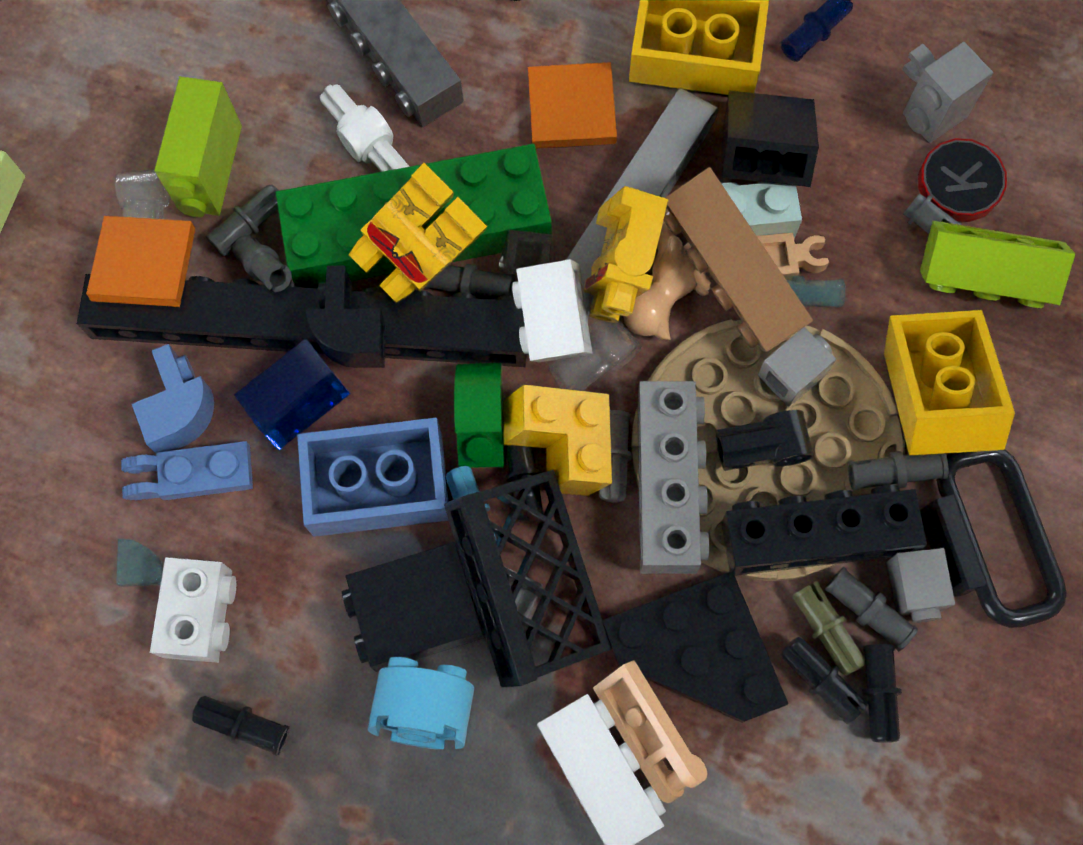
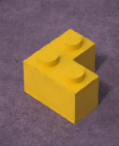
[503,385,612,496]

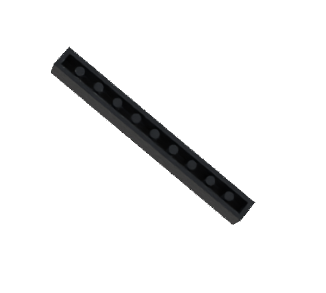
[76,274,526,367]

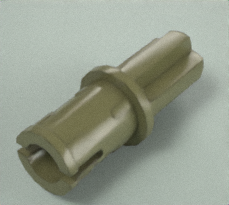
[792,581,865,675]

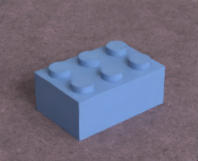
[297,418,449,537]

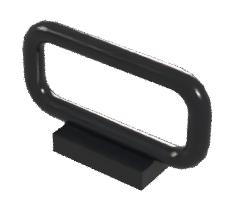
[920,450,1067,628]

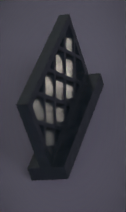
[444,470,611,688]

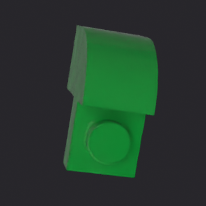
[454,363,504,468]

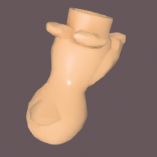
[623,220,711,340]

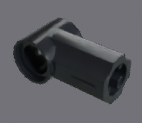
[716,410,814,471]

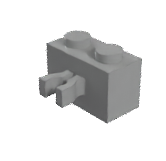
[902,41,994,143]

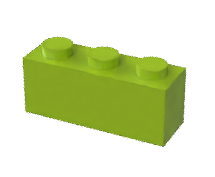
[920,221,1075,308]

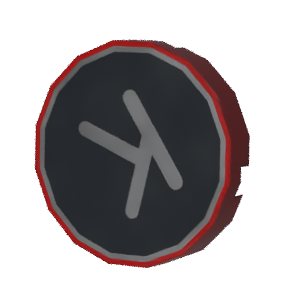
[918,138,1007,222]

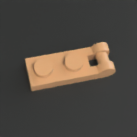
[593,660,707,803]

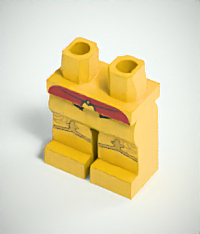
[349,163,487,303]
[583,186,668,323]

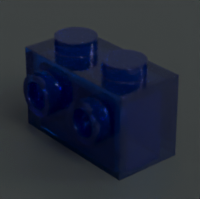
[234,339,350,450]

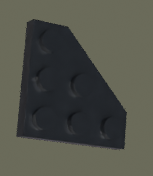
[602,572,789,723]

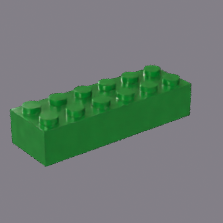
[275,144,552,288]

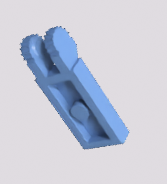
[121,441,253,500]

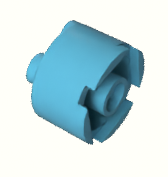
[367,657,474,749]

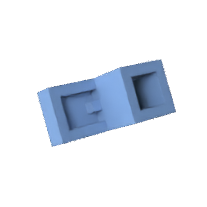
[132,344,214,453]

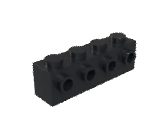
[721,485,927,576]

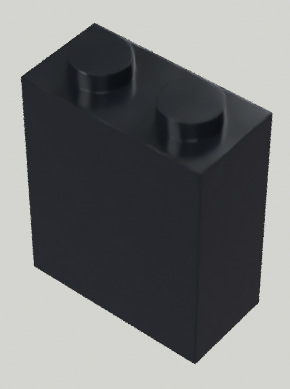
[722,90,819,187]
[342,542,484,672]

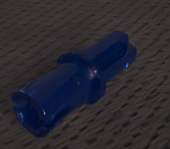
[781,0,853,62]

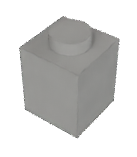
[758,327,836,407]
[886,548,955,623]

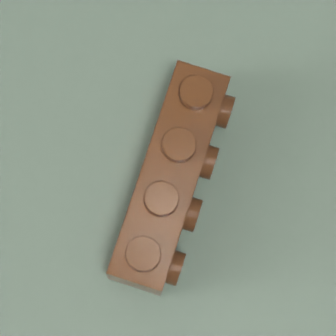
[664,167,814,352]

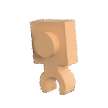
[757,233,829,280]

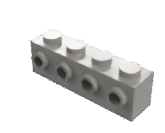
[637,381,709,574]

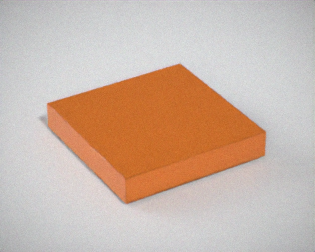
[528,62,617,148]
[86,216,195,307]

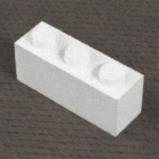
[537,694,666,845]

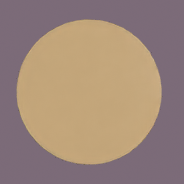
[631,319,905,581]

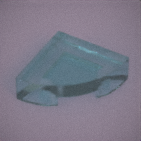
[116,539,164,587]

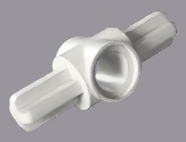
[320,84,410,172]

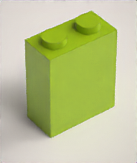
[154,76,242,217]

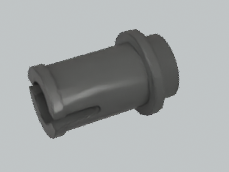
[903,193,962,234]

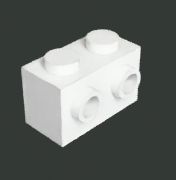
[512,259,593,362]
[150,557,237,663]

